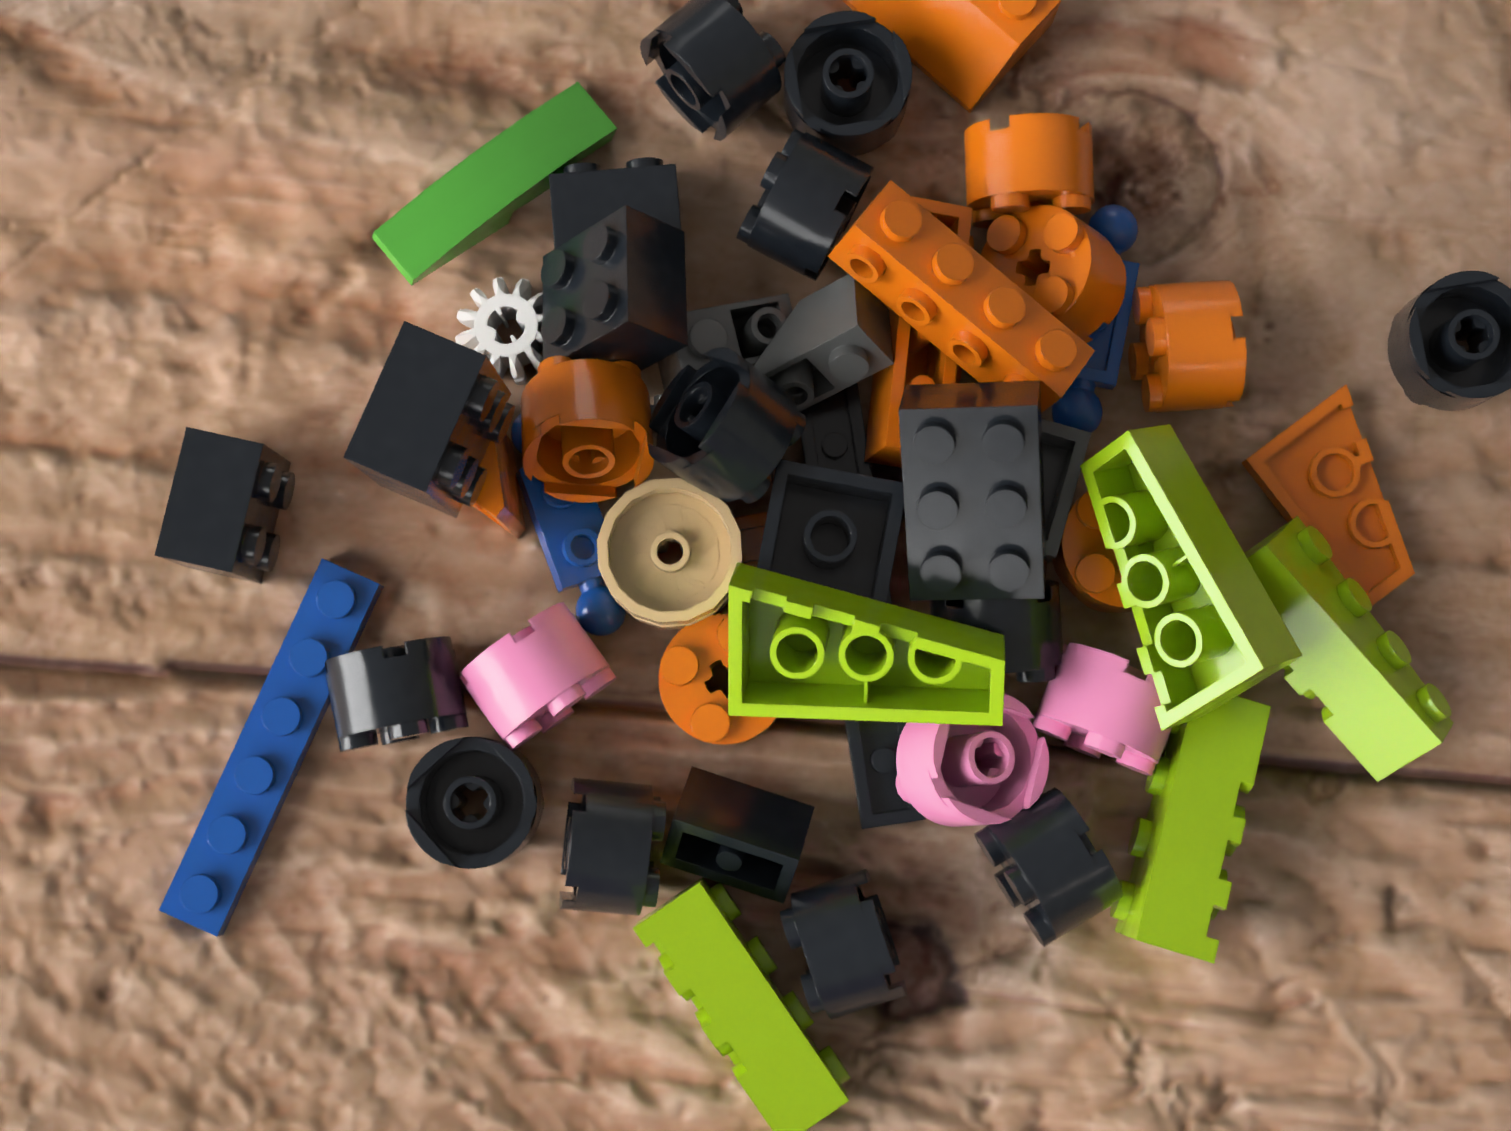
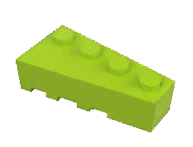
[1080,424,1303,731]
[1244,516,1454,782]
[728,562,1005,726]
[1110,696,1271,964]
[633,877,851,1131]

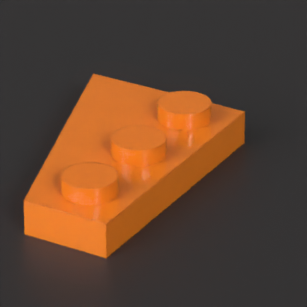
[1241,384,1415,606]

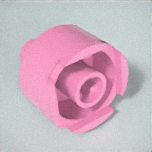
[459,602,617,750]
[1033,642,1172,776]
[895,694,1049,827]

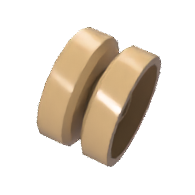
[597,478,743,630]

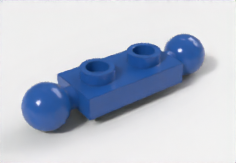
[1052,205,1140,433]
[511,413,626,636]

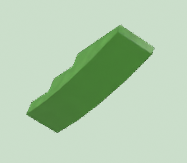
[372,82,617,286]

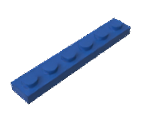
[159,558,384,937]

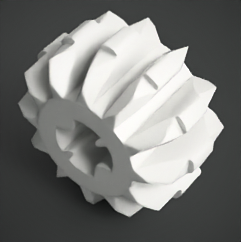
[455,277,543,385]

